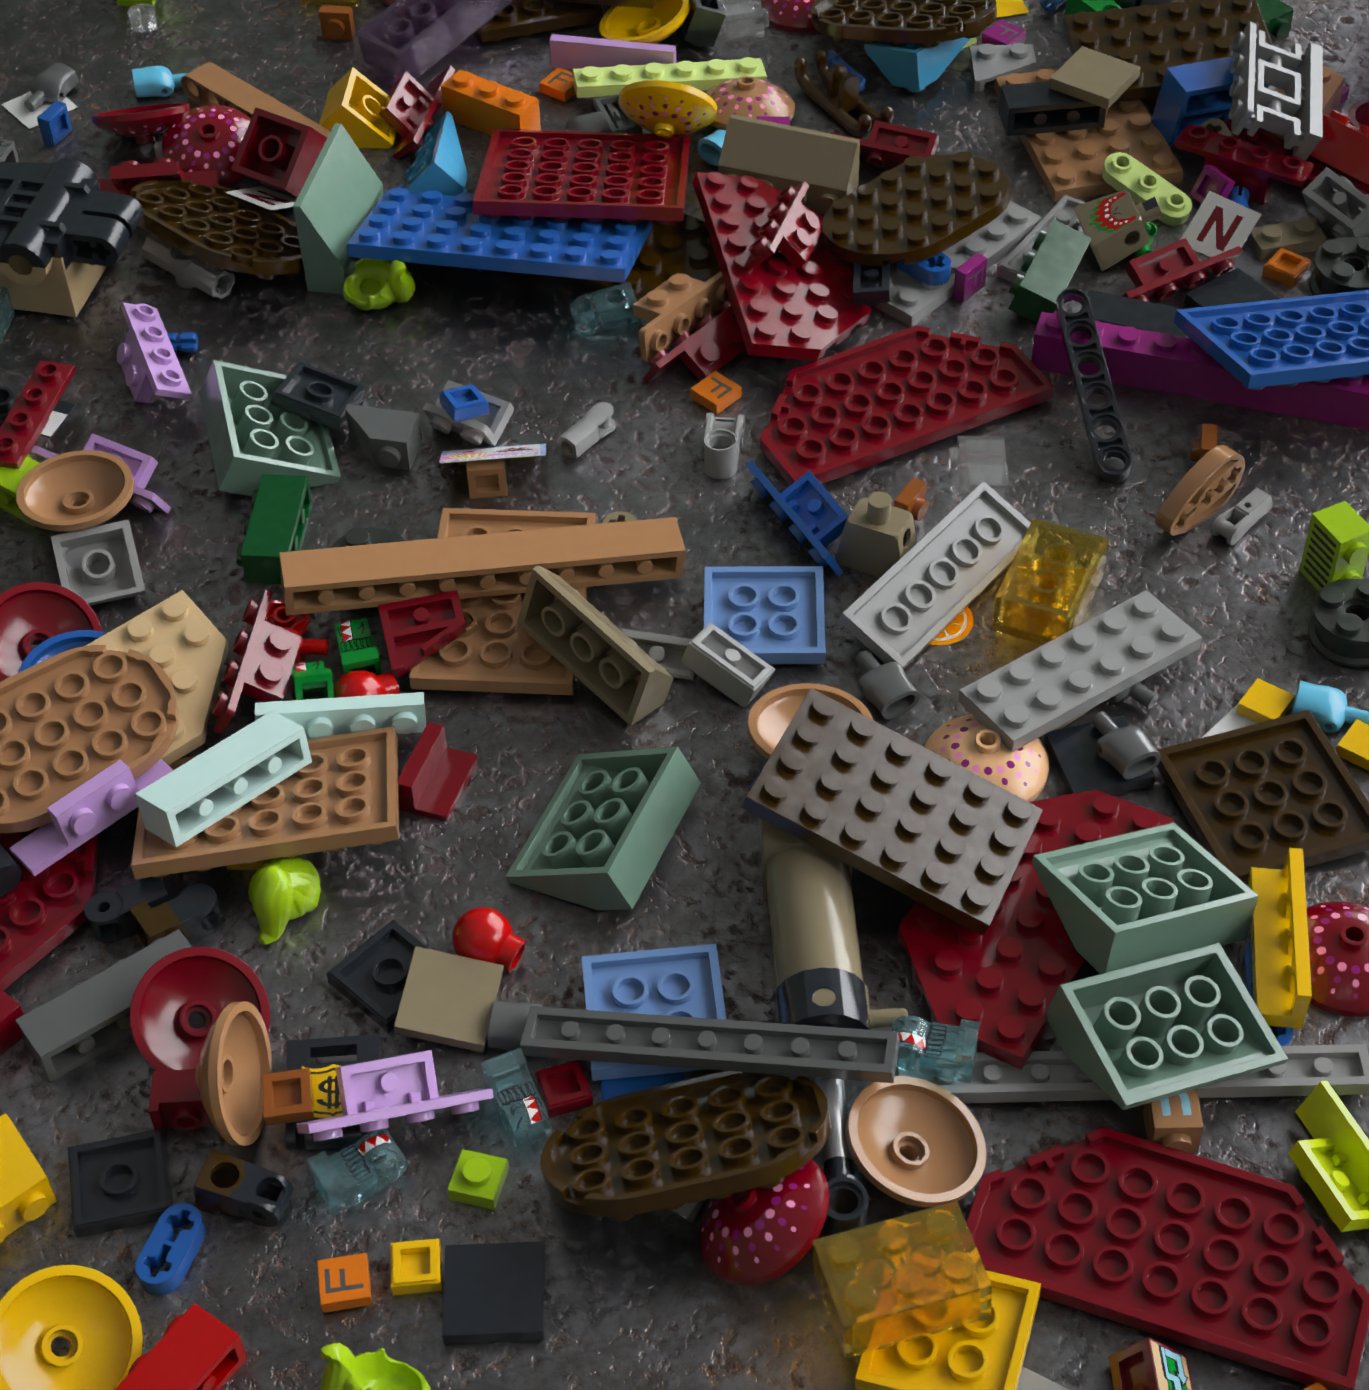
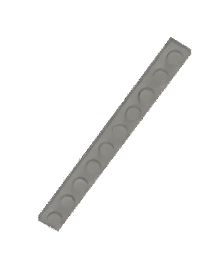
[896,1044,1369,1103]

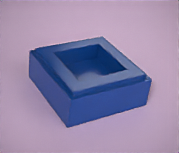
[37,100,72,148]
[439,384,489,422]

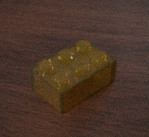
[992,518,1110,645]
[812,1201,992,1359]

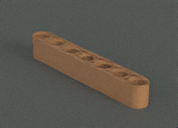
[181,62,331,138]

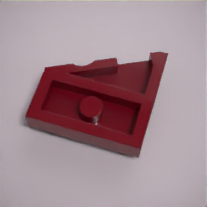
[378,590,466,678]

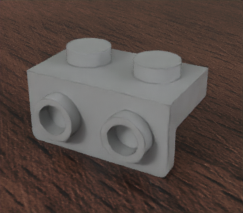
[422,380,515,447]

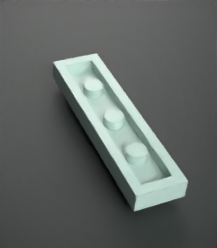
[255,692,426,739]

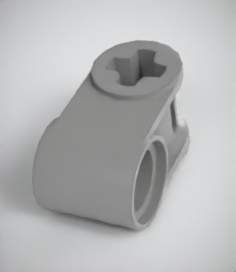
[704,413,745,480]

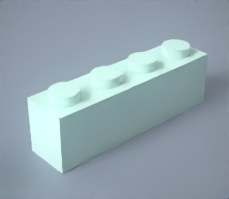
[135,711,312,847]

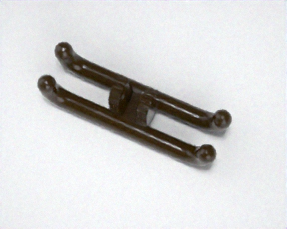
[794,49,894,138]

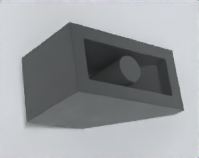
[345,404,423,470]

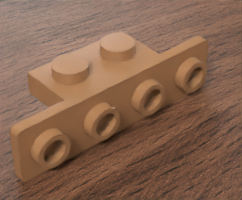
[633,271,730,362]

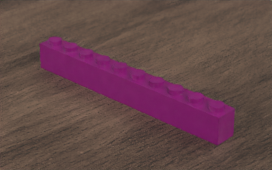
[1031,312,1369,430]

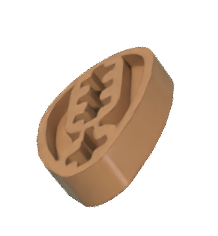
[1155,445,1245,536]

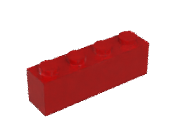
[1310,109,1369,185]
[115,1303,247,1390]

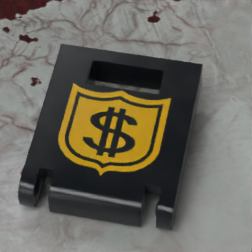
[285,1034,383,1151]

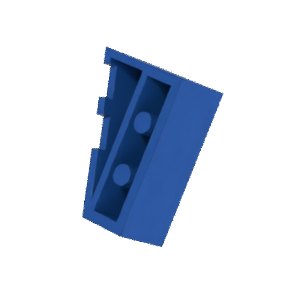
[1151,56,1269,146]

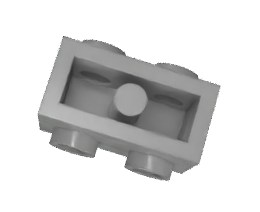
[1302,167,1369,238]

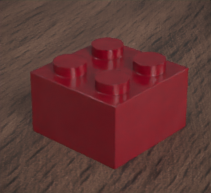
[231,107,327,198]

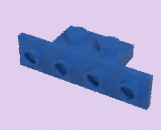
[746,460,849,577]

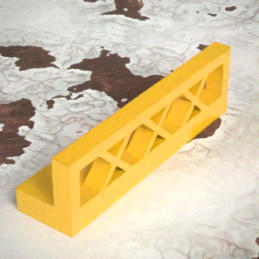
[1249,848,1312,1029]

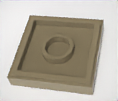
[1049,46,1141,109]
[394,946,504,1053]

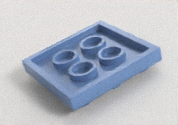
[704,566,826,664]
[581,944,726,1081]

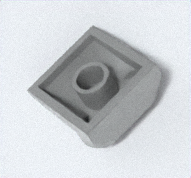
[51,519,146,606]

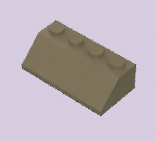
[718,114,860,214]
[517,565,674,726]

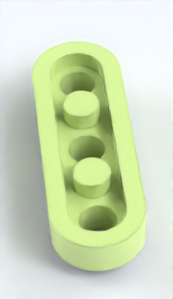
[1102,152,1192,226]

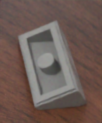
[681,622,775,708]
[621,628,696,681]

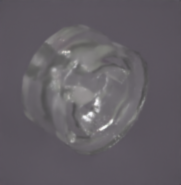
[127,4,158,32]

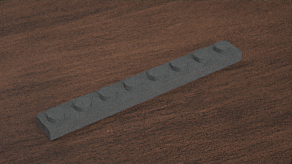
[520,1006,900,1083]

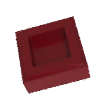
[535,1060,593,1119]

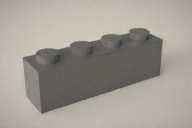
[15,929,192,1083]

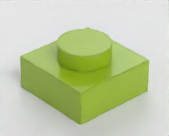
[447,1149,509,1210]

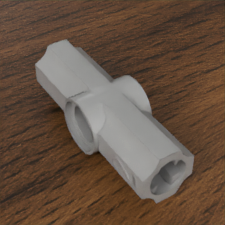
[141,233,235,300]

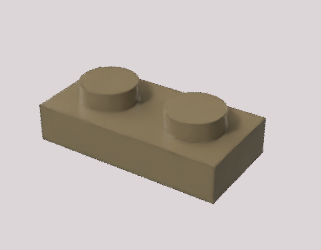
[1247,218,1327,261]

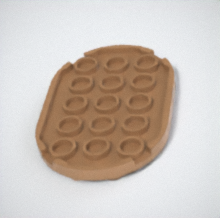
[0,645,179,833]

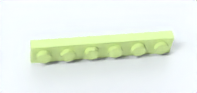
[573,57,767,98]

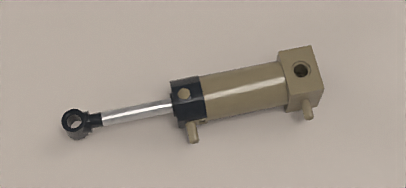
[759,817,908,1246]

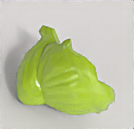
[343,258,416,310]
[248,856,321,945]
[320,1343,431,1390]

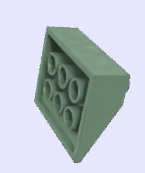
[293,123,384,295]
[199,360,341,496]
[505,747,701,910]
[1032,823,1259,974]
[1045,943,1288,1110]

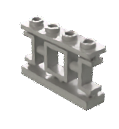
[1229,22,1323,161]

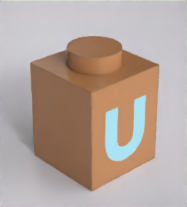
[1142,1089,1204,1153]

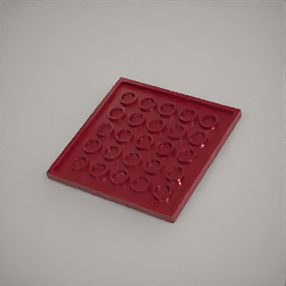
[473,129,691,225]

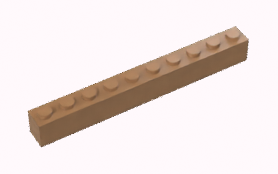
[279,517,686,616]

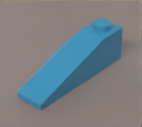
[864,37,970,92]
[397,111,468,196]

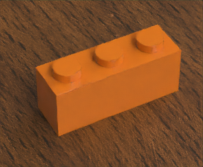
[441,69,541,136]

